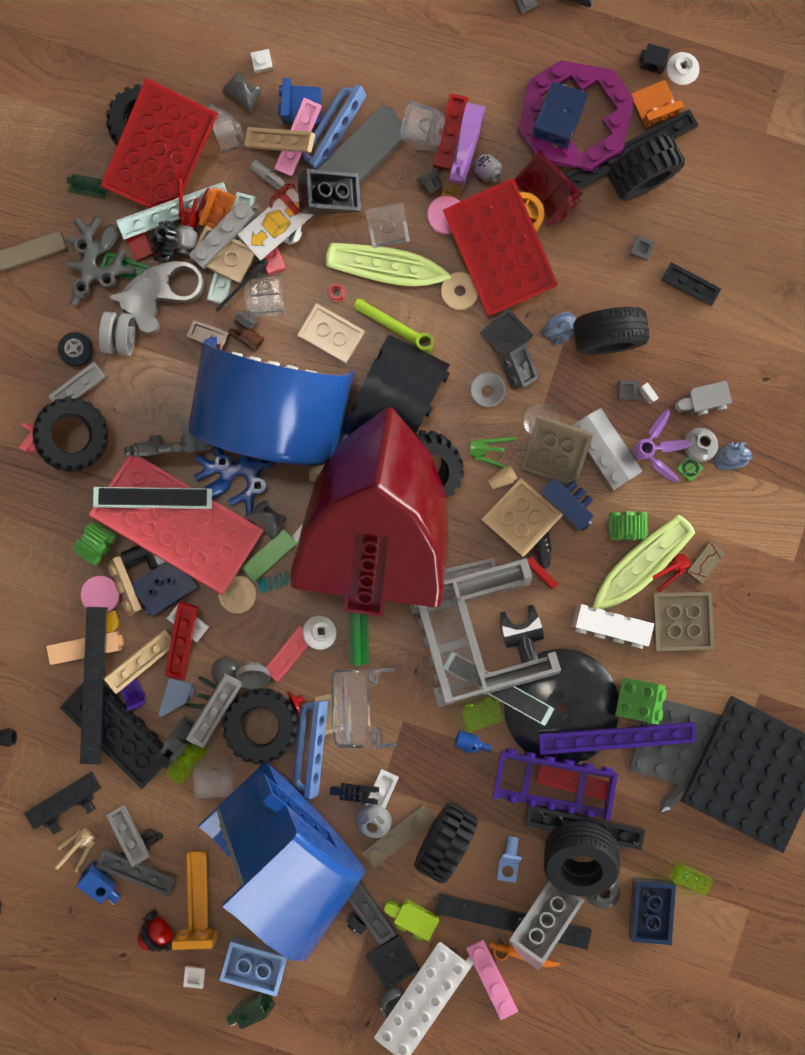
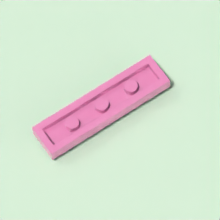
[274,98,322,177]
[466,938,518,1020]

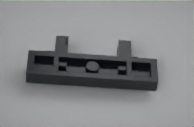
[24,772,102,835]

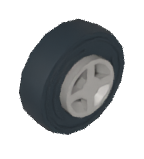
[58,332,93,367]

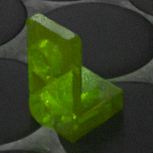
[670,861,714,896]

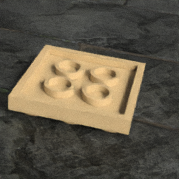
[481,478,563,557]

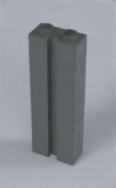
[317,104,410,186]

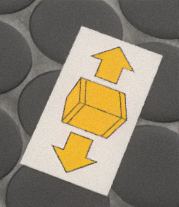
[237,187,313,261]

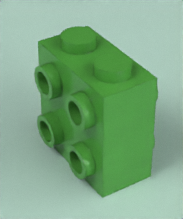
[615,677,667,725]

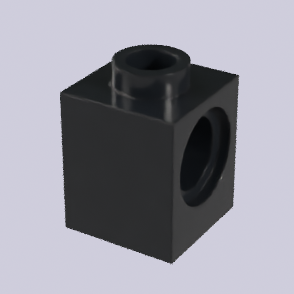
[639,43,670,74]

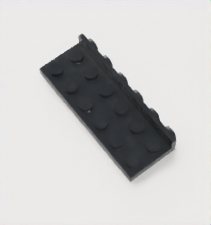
[60,683,172,789]

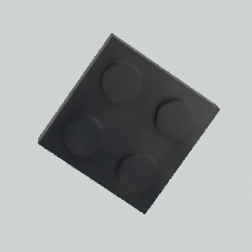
[480,308,534,355]
[366,934,420,990]

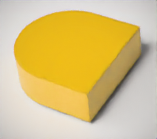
[107,610,120,632]

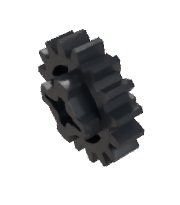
[151,220,177,263]

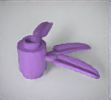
[632,410,691,482]

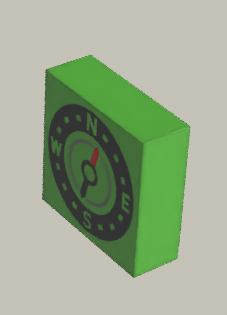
[676,457,704,482]

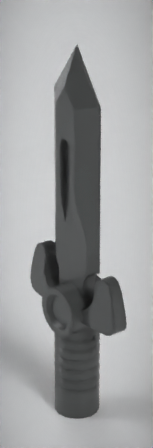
[660,783,687,812]

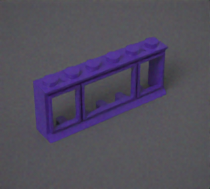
[492,748,618,821]

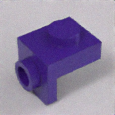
[120,677,145,711]

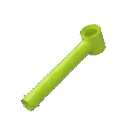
[353,298,433,353]

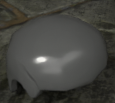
[212,657,240,684]
[379,988,405,1018]

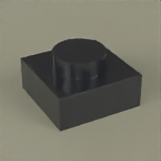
[347,911,366,935]

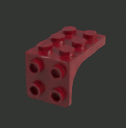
[515,151,583,227]

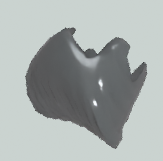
[223,72,262,113]
[245,500,286,539]

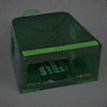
[226,992,276,1029]

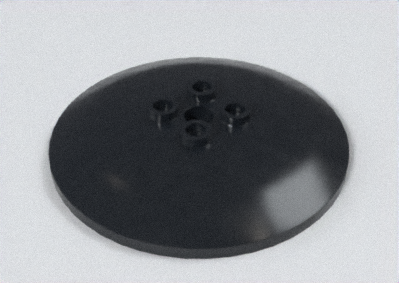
[504,649,619,764]

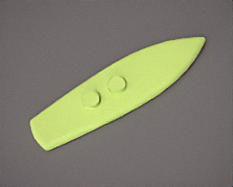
[326,243,451,286]
[593,515,695,609]

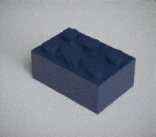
[628,877,676,945]

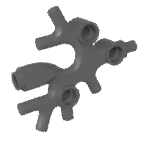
[66,216,134,306]
[124,432,216,457]

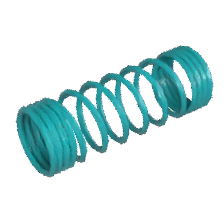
[257,570,291,593]

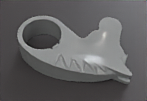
[110,261,205,335]

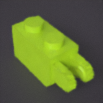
[384,900,439,941]

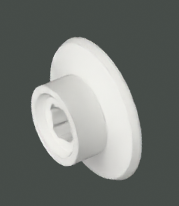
[666,52,699,85]
[303,616,337,650]

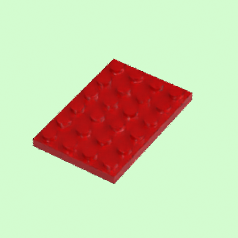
[100,77,218,208]
[443,178,558,316]

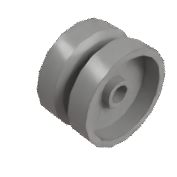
[99,311,136,356]

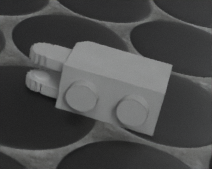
[674,380,732,416]

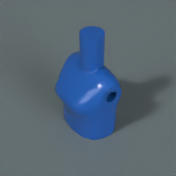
[455,730,492,753]

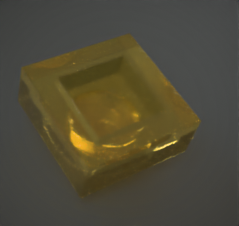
[442,181,463,199]

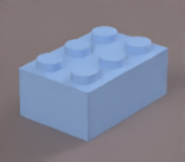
[219,936,288,997]

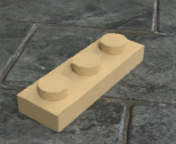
[108,556,141,616]

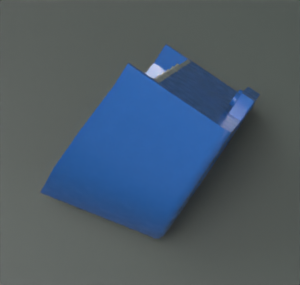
[198,763,366,961]

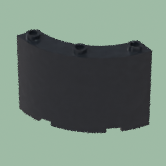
[341,334,450,435]

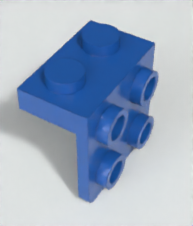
[278,78,322,125]

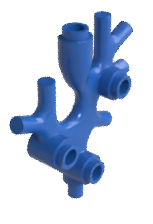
[194,447,277,514]

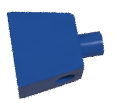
[76,860,122,905]

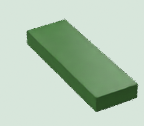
[242,529,297,582]

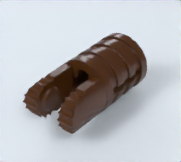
[228,320,264,352]

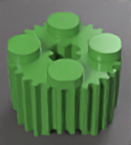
[608,511,648,541]
[72,521,118,566]

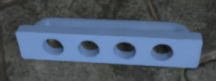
[303,84,367,170]
[293,700,328,799]

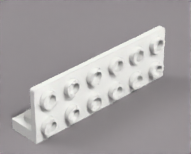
[374,942,475,1055]

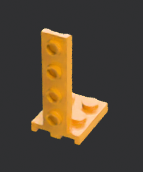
[172,851,219,950]

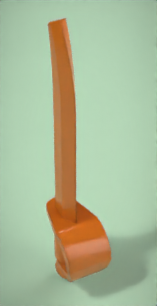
[489,941,560,968]

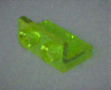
[461,696,504,733]

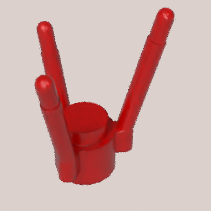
[178,178,210,228]
[652,553,691,592]

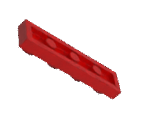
[433,93,468,171]
[164,602,199,680]
[535,765,609,801]

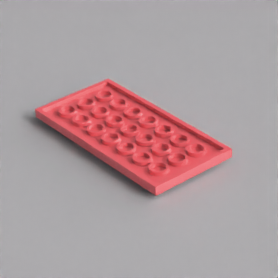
[89,455,263,596]

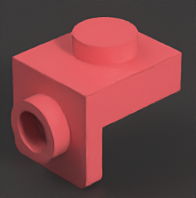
[19,422,36,454]

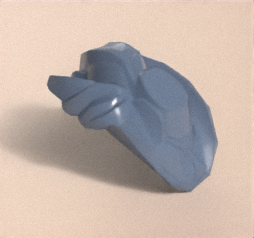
[541,311,576,346]
[714,441,753,470]

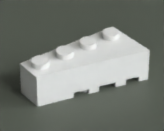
[571,604,654,649]

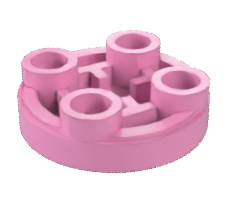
[427,196,460,234]
[80,576,120,612]

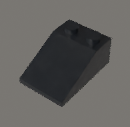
[297,169,361,215]

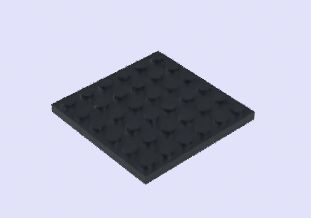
[680,696,805,853]

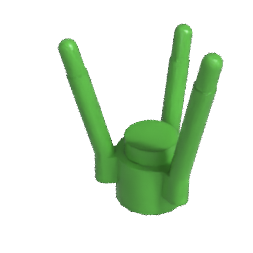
[470,437,516,468]

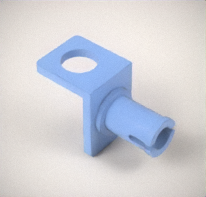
[497,836,522,883]

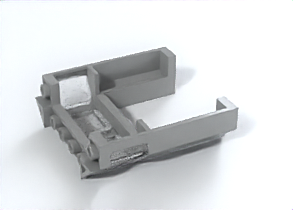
[410,558,561,707]

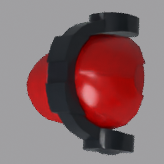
[137,909,173,952]

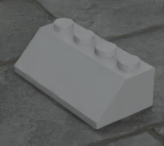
[572,408,643,492]
[509,881,585,971]

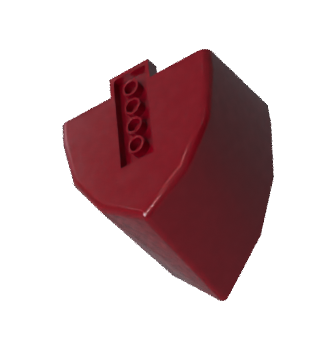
[290,407,448,617]

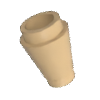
[488,465,518,490]

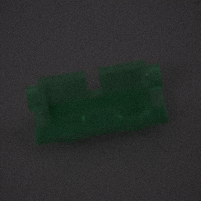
[67,174,107,199]

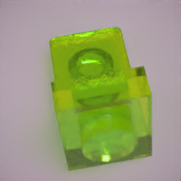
[166,742,208,785]

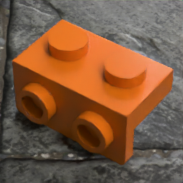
[198,187,237,229]

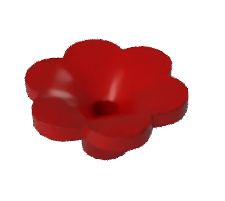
[287,691,305,714]

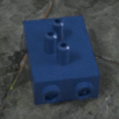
[532,82,588,149]
[539,478,594,532]
[132,562,200,617]

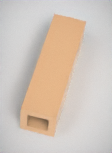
[46,631,124,665]

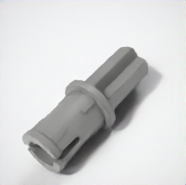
[250,159,285,191]

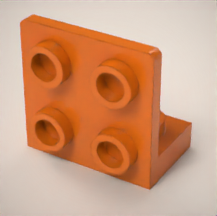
[631,80,684,129]

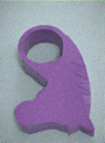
[448,102,486,189]

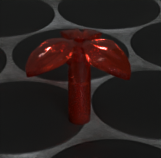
[269,183,299,216]

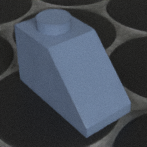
[158,678,196,717]

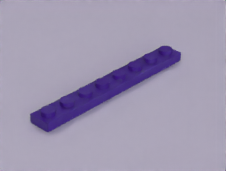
[538,722,696,755]

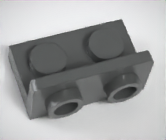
[498,343,539,389]

